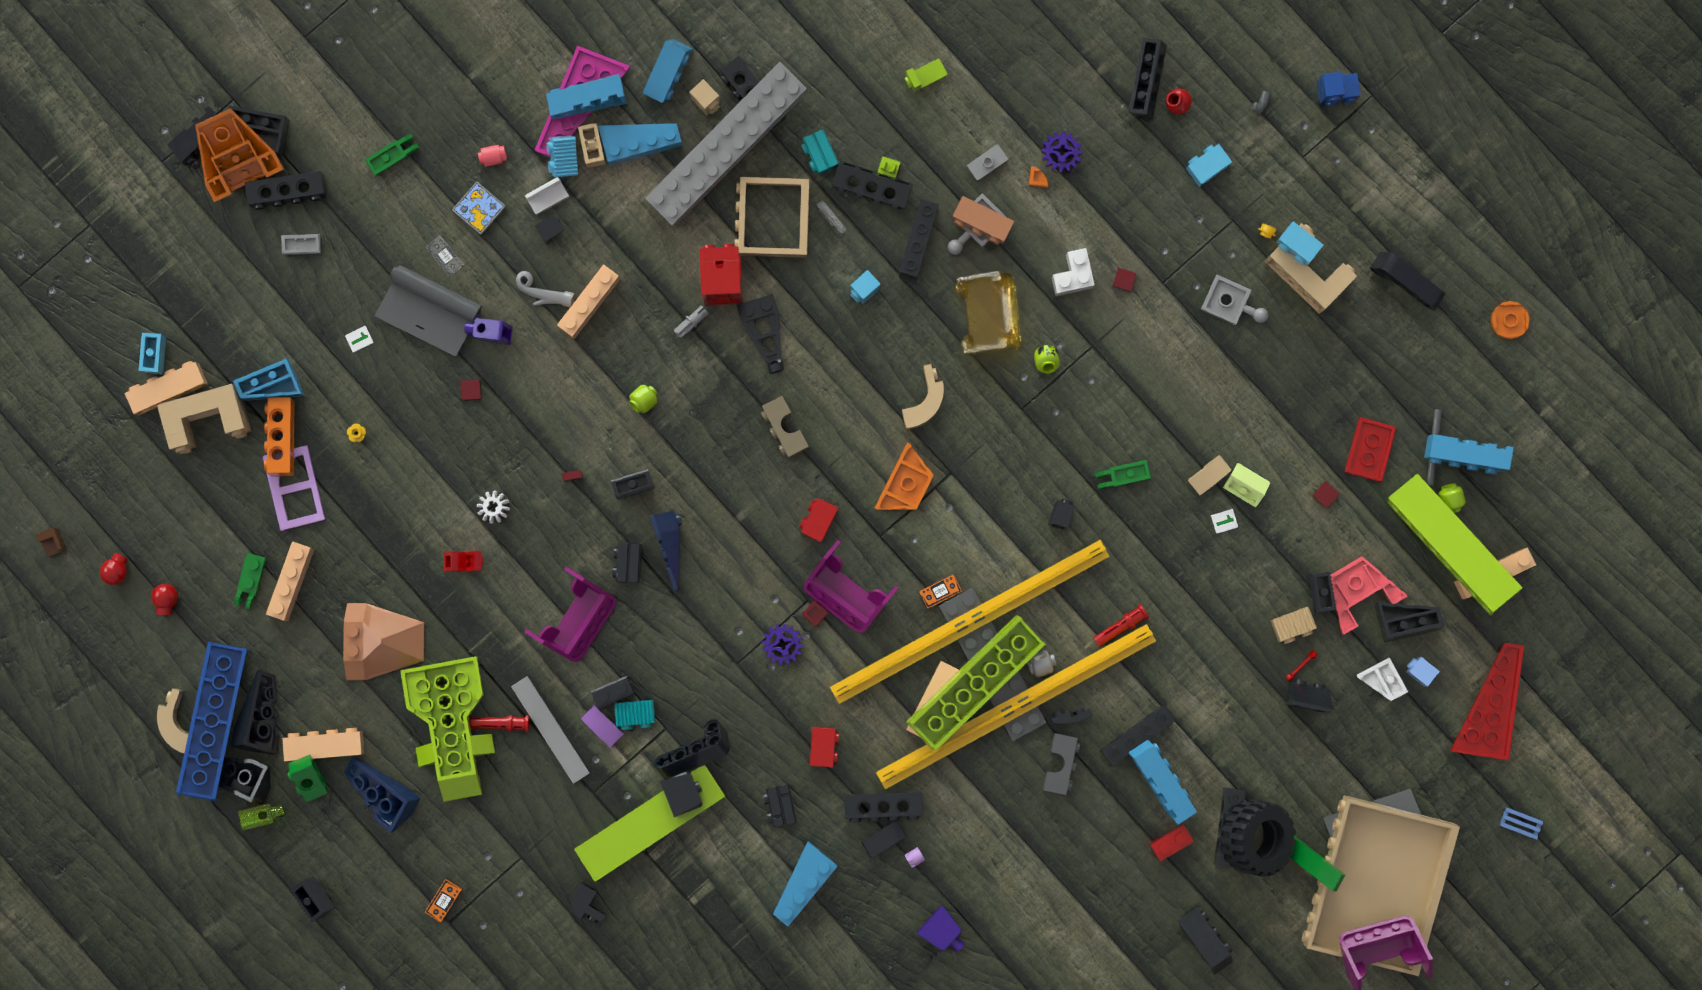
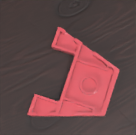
[1330,556,1408,635]

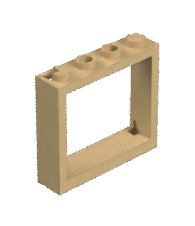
[735,177,809,258]

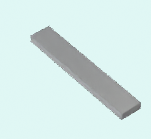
[511,676,590,784]

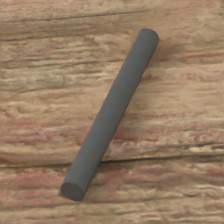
[1426,409,1442,486]

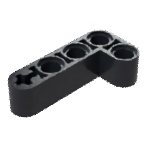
[1370,252,1445,311]
[654,719,730,779]

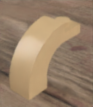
[902,364,944,430]
[157,688,189,753]

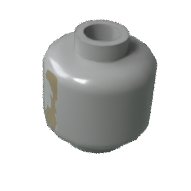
[1027,650,1056,678]

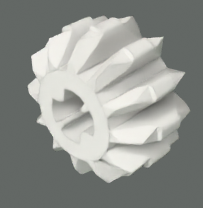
[477,491,510,524]

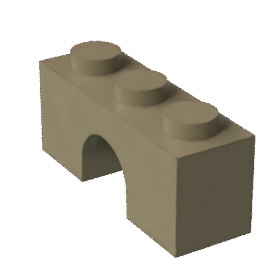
[761,396,809,458]

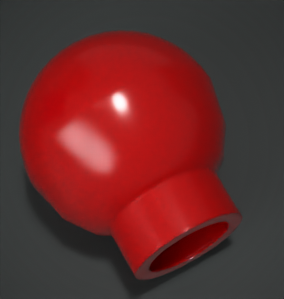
[1165,88,1192,115]
[100,553,128,585]
[151,584,178,615]

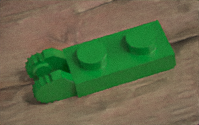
[365,134,420,177]
[1094,460,1151,489]
[234,553,267,609]

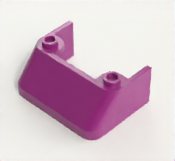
[804,540,899,633]
[525,567,616,662]
[1339,916,1433,990]

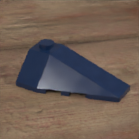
[650,511,682,592]
[344,756,421,833]

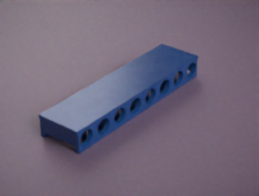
[176,641,247,801]

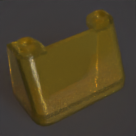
[956,271,1021,354]

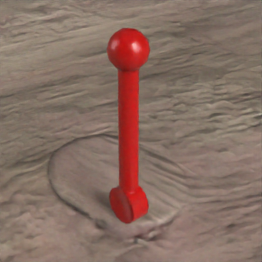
[1286,651,1317,681]

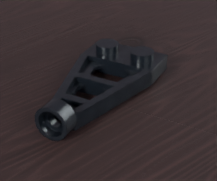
[736,294,784,374]

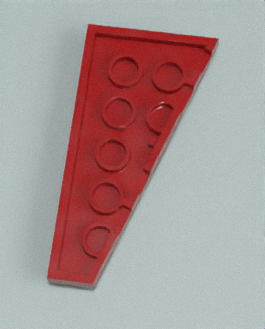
[1450,643,1524,760]

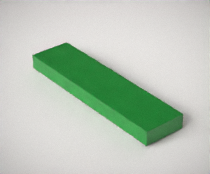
[1290,835,1345,892]

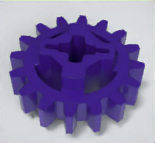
[1041,131,1083,173]
[762,623,803,665]

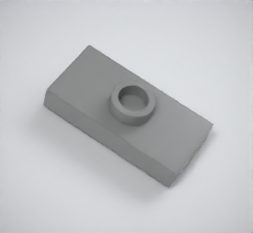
[966,144,1009,182]
[281,234,321,255]

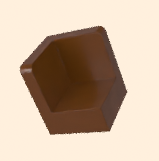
[36,528,67,557]

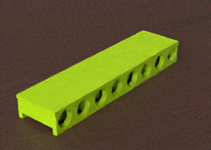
[1388,474,1522,616]
[906,615,1046,750]
[574,765,725,882]

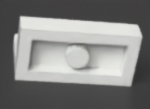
[525,177,569,216]

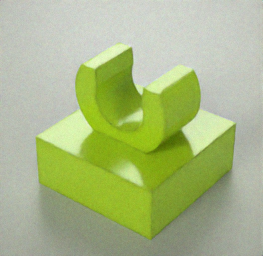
[878,157,901,178]

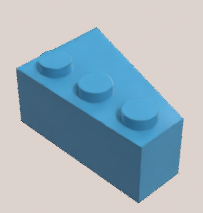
[643,39,693,103]

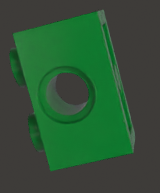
[287,755,328,802]

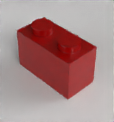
[799,498,838,543]
[810,727,839,767]
[1149,824,1194,862]

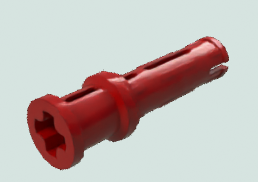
[1093,604,1149,647]
[470,715,530,732]

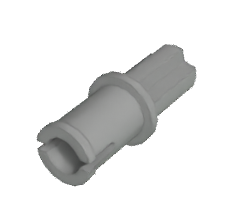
[674,305,709,338]

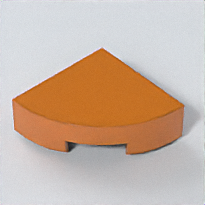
[1029,166,1048,188]

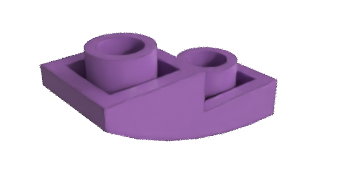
[581,705,624,747]

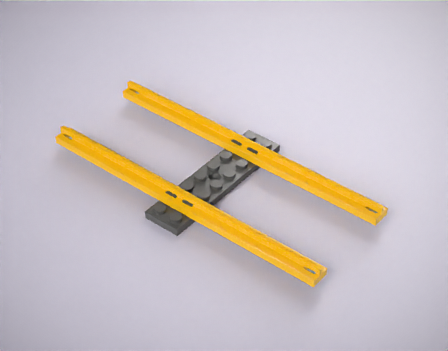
[830,540,1156,789]

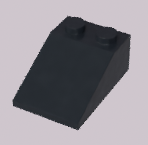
[1285,679,1333,713]

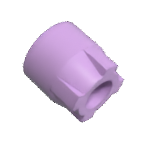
[904,847,925,868]

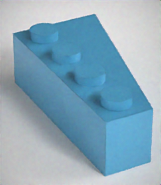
[546,74,627,120]
[598,123,683,166]
[1129,740,1197,825]

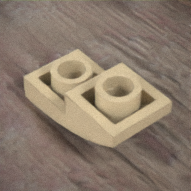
[1188,455,1232,495]

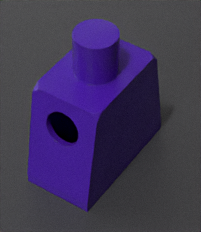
[464,318,513,345]
[917,905,965,952]

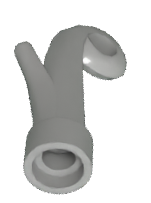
[516,271,575,307]

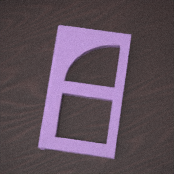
[263,445,326,531]

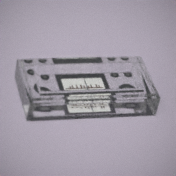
[817,201,846,237]
[425,235,464,277]

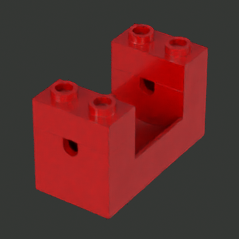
[699,244,743,305]

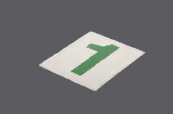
[345,326,374,352]
[1211,509,1238,534]

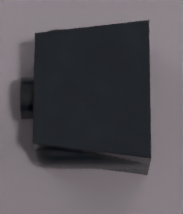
[660,771,703,818]

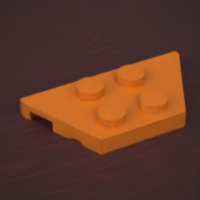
[874,442,934,510]

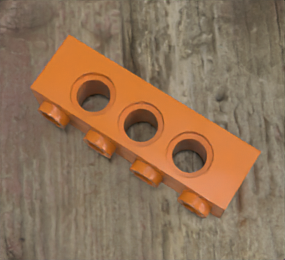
[264,397,295,477]

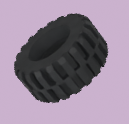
[1221,800,1296,877]

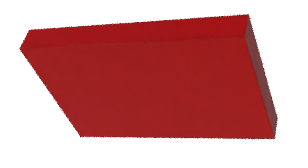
[1344,417,1397,483]

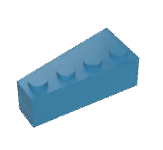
[1424,434,1514,475]
[773,841,838,926]

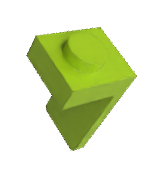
[904,59,947,92]

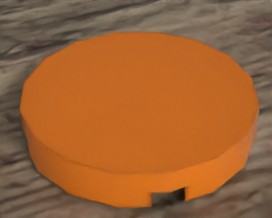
[1490,301,1530,340]

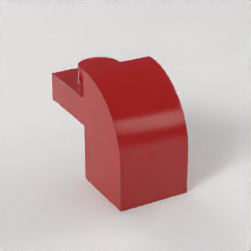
[444,551,484,572]

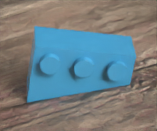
[233,359,305,401]

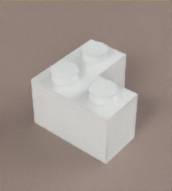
[1052,248,1094,296]

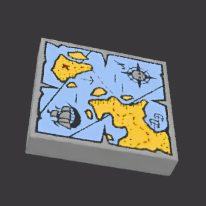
[452,182,506,235]

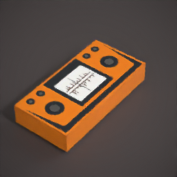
[919,574,962,609]
[425,879,462,922]

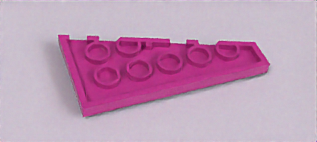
[535,46,631,158]

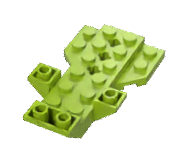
[400,656,495,802]

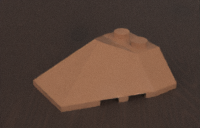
[343,603,424,680]

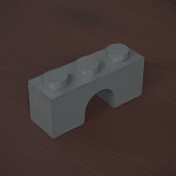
[1042,733,1080,795]

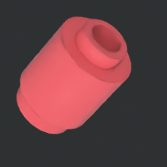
[478,145,507,167]

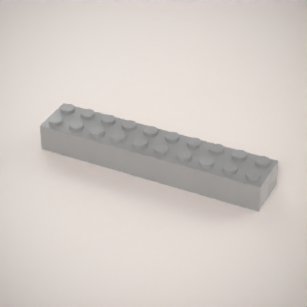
[645,62,809,226]

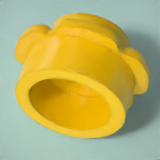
[1258,223,1277,239]
[347,424,366,442]

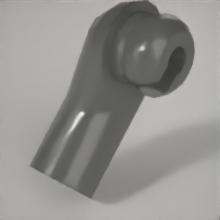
[1251,91,1271,115]

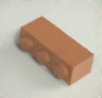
[952,196,1014,245]

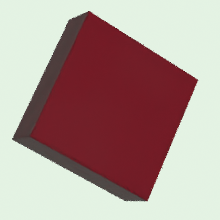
[1112,268,1137,292]
[460,380,481,400]
[562,470,583,482]
[1312,481,1340,508]
[802,600,828,627]

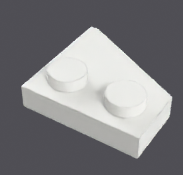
[1357,658,1408,701]

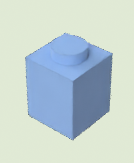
[1406,657,1440,687]

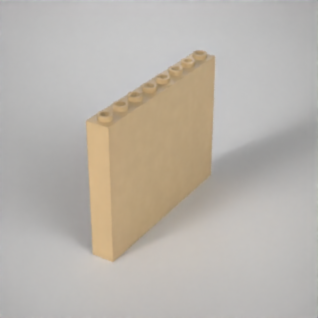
[1302,795,1460,976]

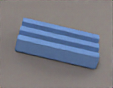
[1499,807,1543,840]

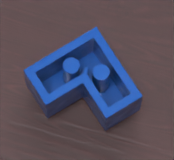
[1317,71,1361,106]

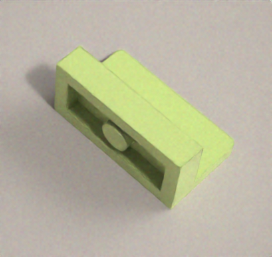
[1223,463,1270,507]

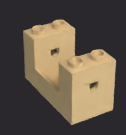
[1264,223,1357,314]
[157,384,252,455]

